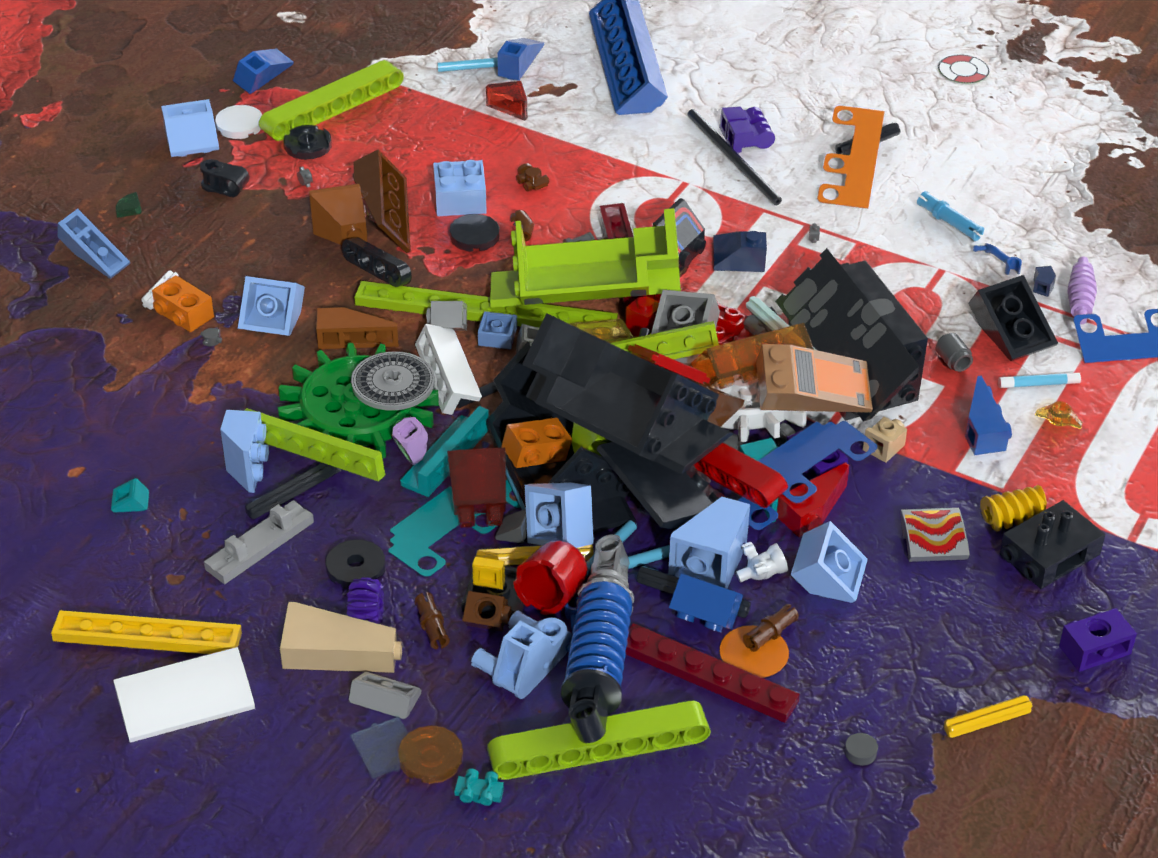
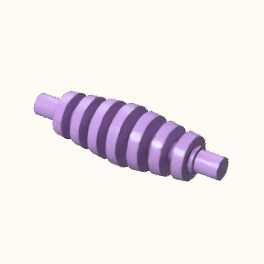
[1068,257,1097,324]

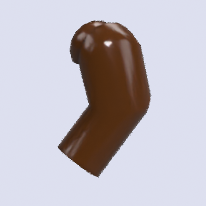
[510,210,535,241]

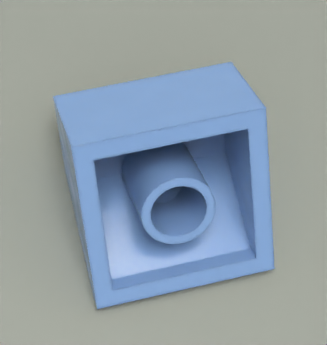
[238,276,305,336]
[525,483,593,548]
[791,521,868,603]

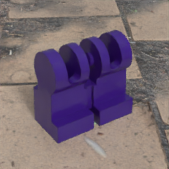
[719,106,775,153]

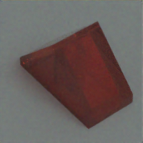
[486,81,528,121]

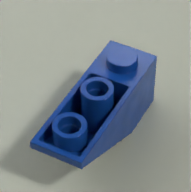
[497,38,544,81]
[233,49,294,94]
[965,375,1012,455]

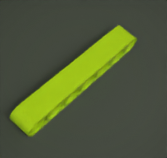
[259,60,404,141]
[487,701,711,780]

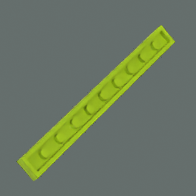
[355,281,618,338]

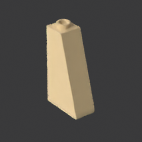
[280,602,402,673]

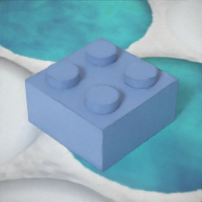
[478,312,517,349]

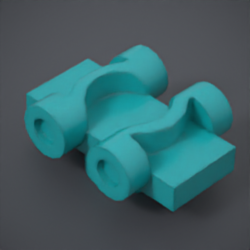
[455,769,504,806]

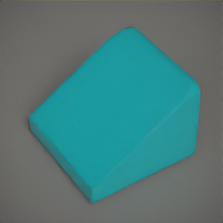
[111,478,149,512]

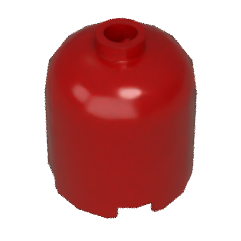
[513,540,587,615]

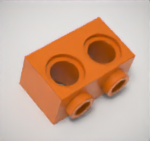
[152,275,214,333]
[502,418,572,468]

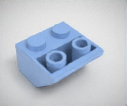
[161,99,219,157]
[433,160,487,216]
[221,410,269,493]

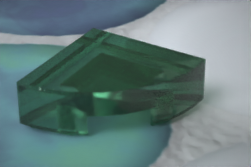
[116,192,142,218]

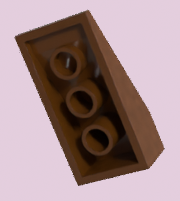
[353,150,411,253]

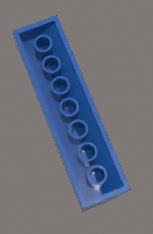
[589,0,668,115]

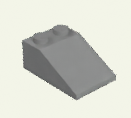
[651,290,720,366]

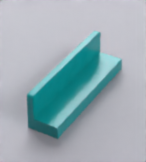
[400,406,489,497]

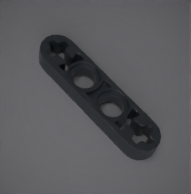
[342,237,412,287]

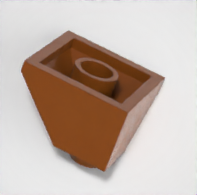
[309,184,368,245]

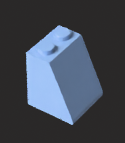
[668,497,750,589]

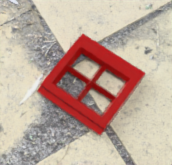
[627,344,711,384]

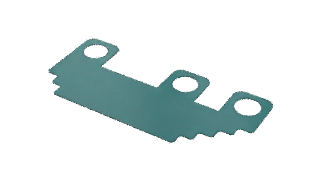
[389,478,520,576]

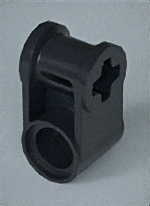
[200,159,250,197]

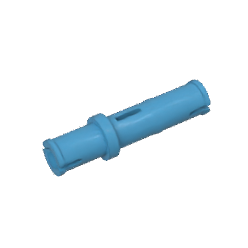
[917,191,984,241]

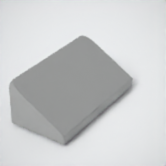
[349,672,422,719]

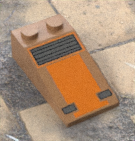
[756,344,873,412]

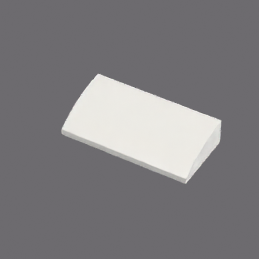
[113,647,255,743]

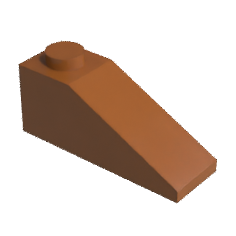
[316,307,399,349]

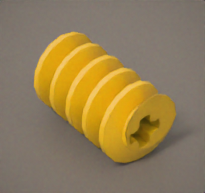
[980,485,1047,532]

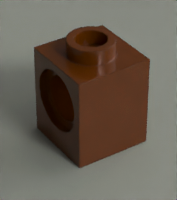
[462,591,512,632]

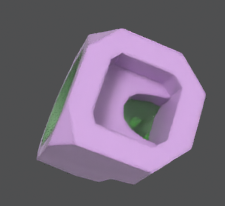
[392,417,428,465]

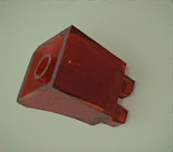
[447,447,506,528]

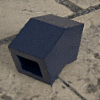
[1033,266,1056,297]

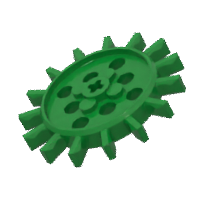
[278,343,439,459]

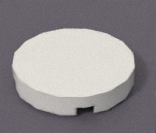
[215,105,262,139]

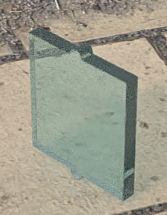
[350,717,421,779]

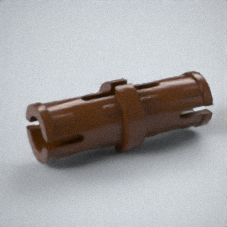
[414,592,450,649]
[743,604,799,652]

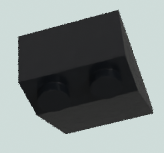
[968,275,1058,361]

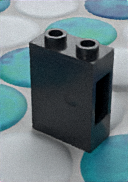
[1000,500,1105,589]

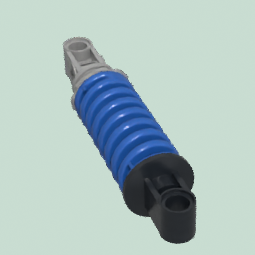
[561,534,634,743]

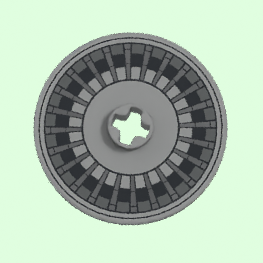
[351,352,435,410]

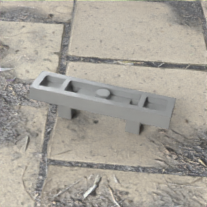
[204,500,314,585]

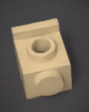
[863,417,907,463]

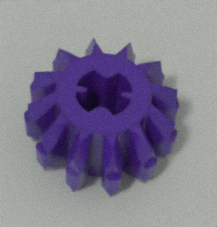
[346,577,384,624]

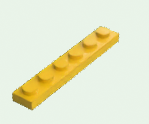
[51,610,242,654]

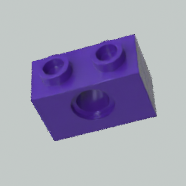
[1059,608,1137,672]

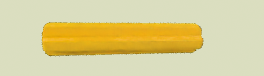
[943,695,1032,738]

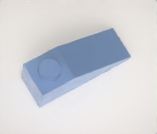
[57,208,130,279]

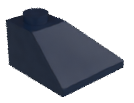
[713,231,767,272]

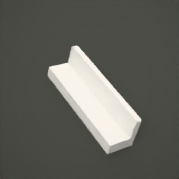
[415,324,482,415]

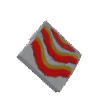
[900,508,970,562]

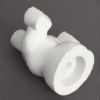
[736,542,788,583]

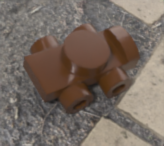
[516,163,549,192]

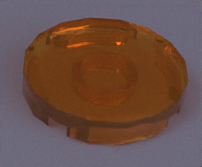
[398,726,463,784]

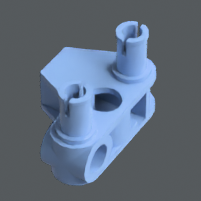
[471,610,572,699]

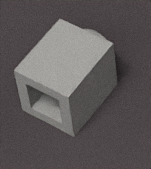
[426,301,467,331]

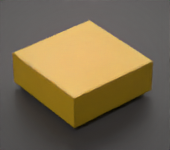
[472,557,505,589]

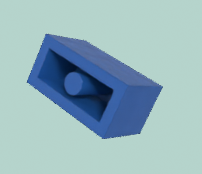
[669,573,744,632]

